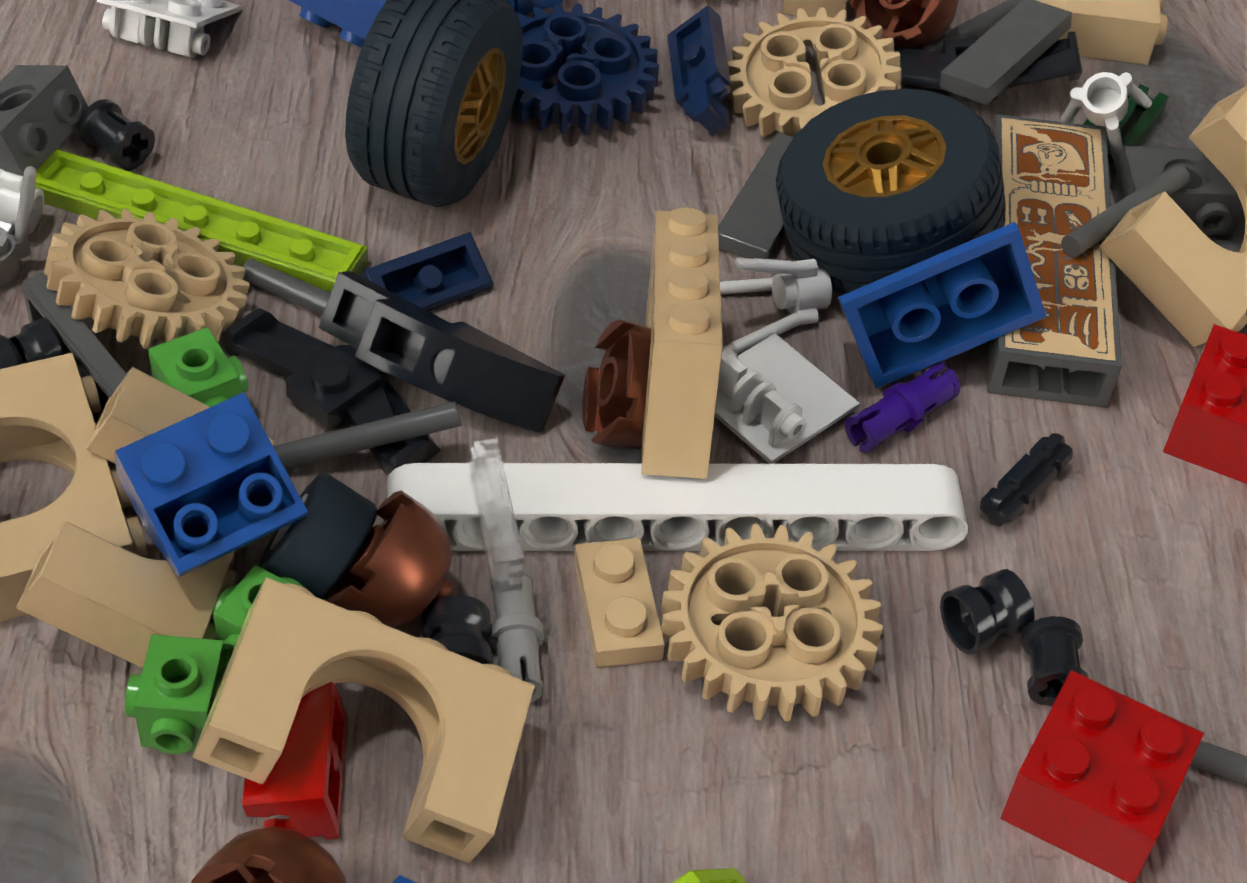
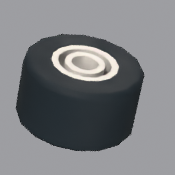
[258,473,377,600]

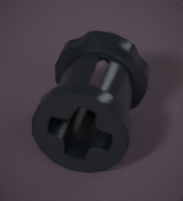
[77,99,155,171]
[1021,616,1089,706]

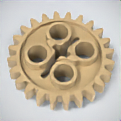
[727,7,901,137]
[44,209,249,349]
[660,524,883,721]

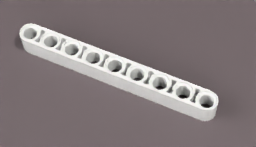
[386,463,968,551]

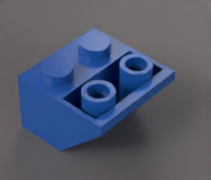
[115,392,308,578]

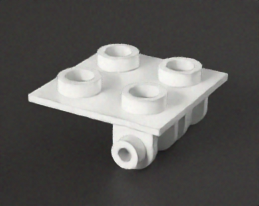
[97,0,242,58]
[714,333,860,464]

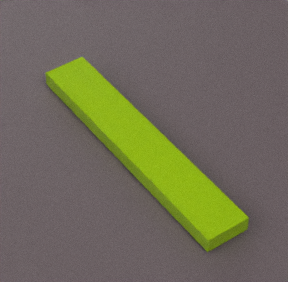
[35,149,368,293]

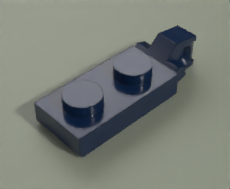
[667,5,731,137]

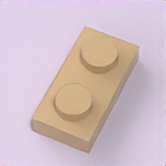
[574,538,665,668]

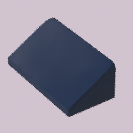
[360,232,494,311]

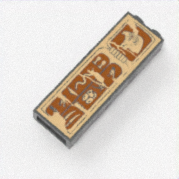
[987,114,1122,408]

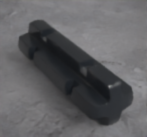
[980,433,1073,526]

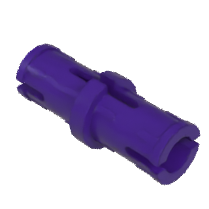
[845,363,960,453]

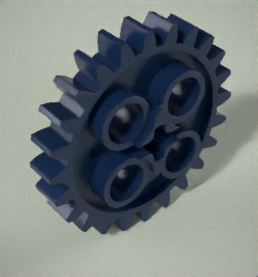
[511,3,659,135]

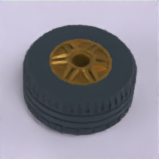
[345,0,523,207]
[775,89,1006,294]

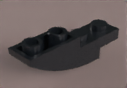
[319,271,565,432]

